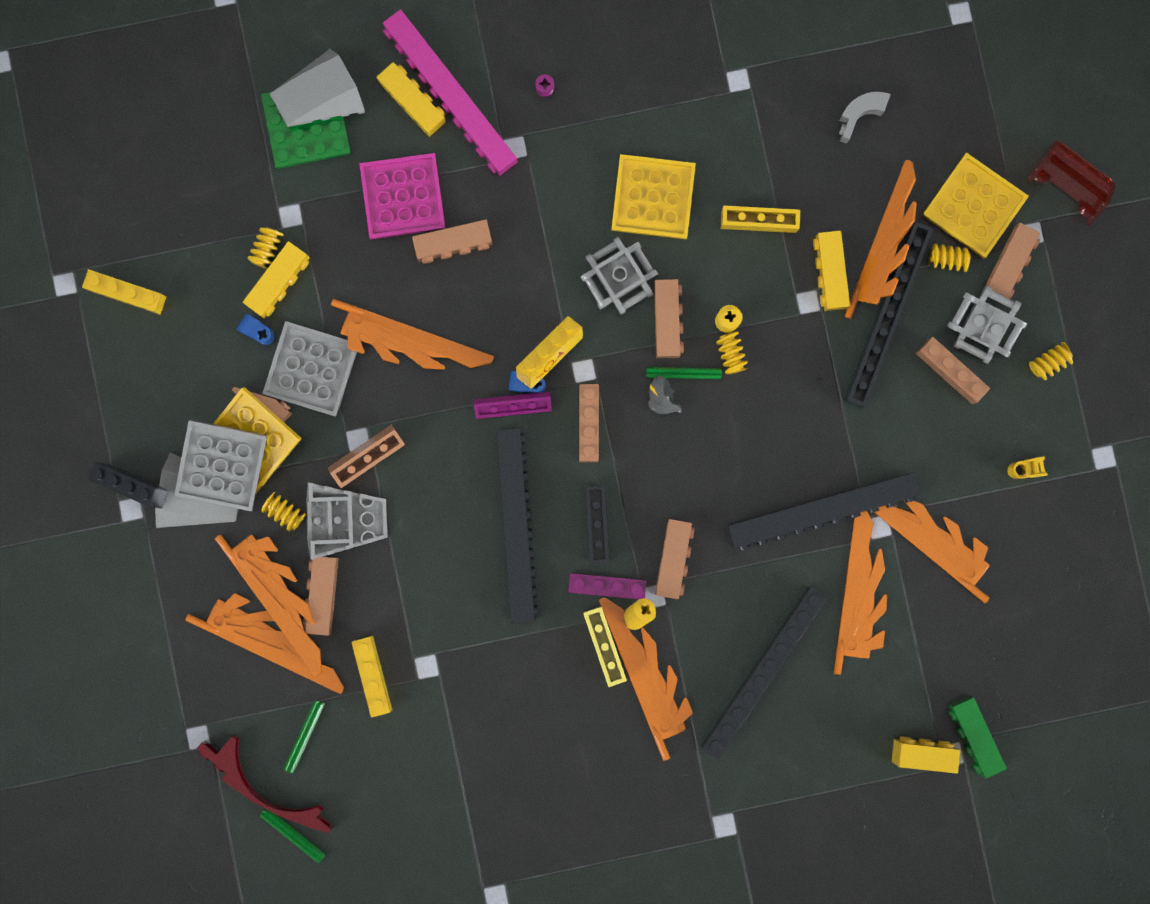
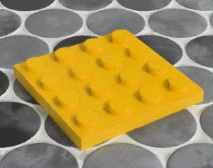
[922,153,1029,259]
[611,154,696,239]
[213,387,302,495]

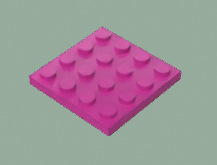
[359,153,446,240]

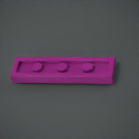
[474,392,552,419]
[568,573,647,599]

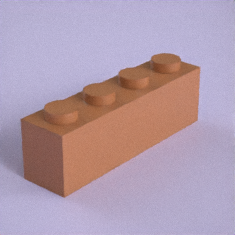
[412,219,493,264]
[982,223,1040,299]
[654,279,684,358]
[915,337,990,404]
[579,384,599,462]
[328,424,405,488]
[655,519,695,599]
[303,557,339,636]

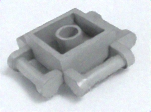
[580,237,658,315]
[947,286,1027,364]

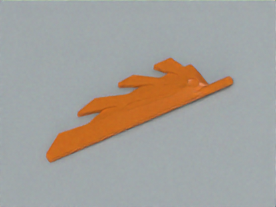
[844,160,916,319]
[331,299,494,370]
[856,488,990,603]
[834,511,887,675]
[215,534,321,676]
[185,593,344,694]
[599,597,693,761]

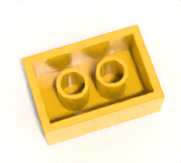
[892,736,960,774]

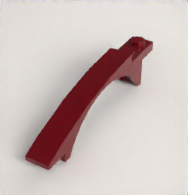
[196,735,334,833]

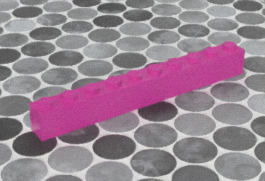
[383,9,518,176]

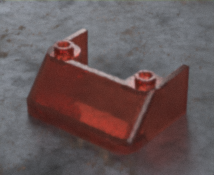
[1028,140,1116,226]

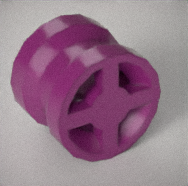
[535,74,554,97]

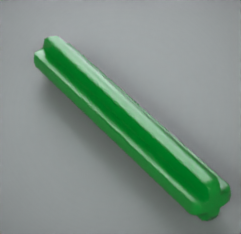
[646,367,722,379]
[284,700,324,773]
[260,809,325,863]

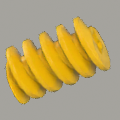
[247,227,284,269]
[928,243,971,272]
[715,305,743,333]
[716,332,748,374]
[1029,342,1073,381]
[262,492,306,531]
[624,598,656,630]

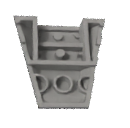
[270,49,365,127]
[155,452,238,528]
[306,482,387,560]

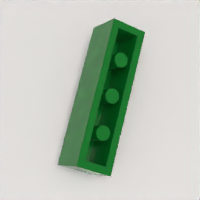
[949,696,1007,778]

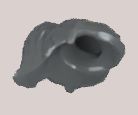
[648,375,682,414]

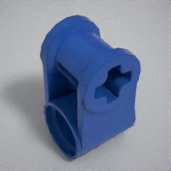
[236,313,275,345]
[508,371,546,393]

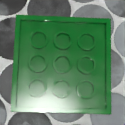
[261,92,351,169]

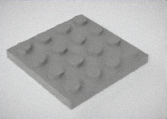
[262,321,357,417]
[174,419,267,511]

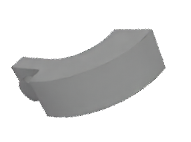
[839,92,891,144]

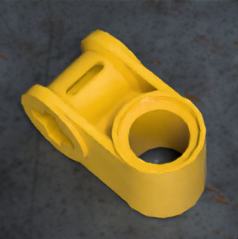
[1007,456,1048,479]

